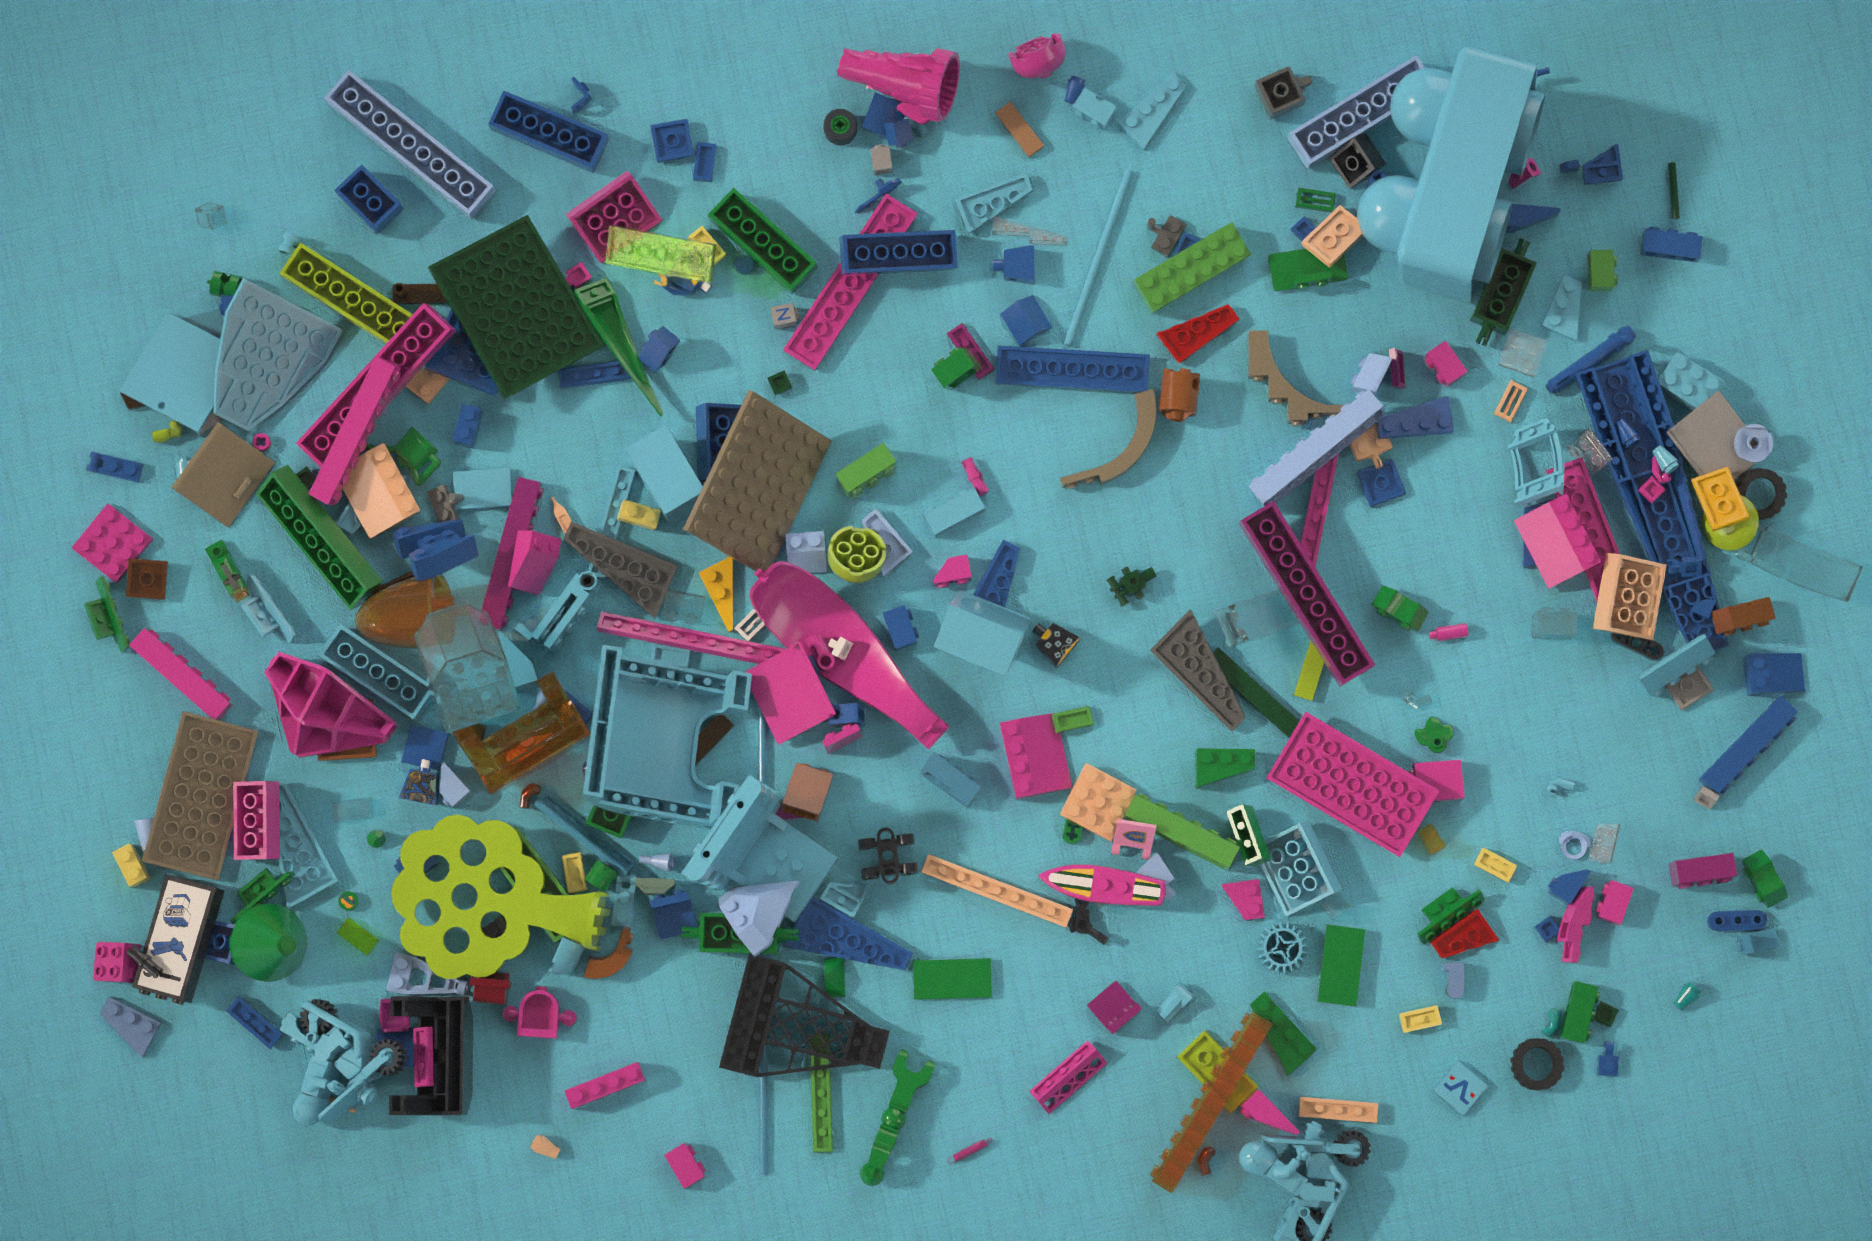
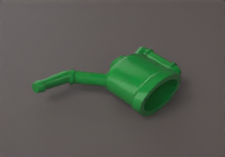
[365,427,441,486]

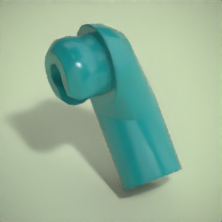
[1542,1008,1562,1038]

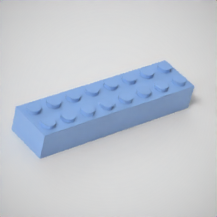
[1287,55,1425,170]
[1249,389,1386,507]

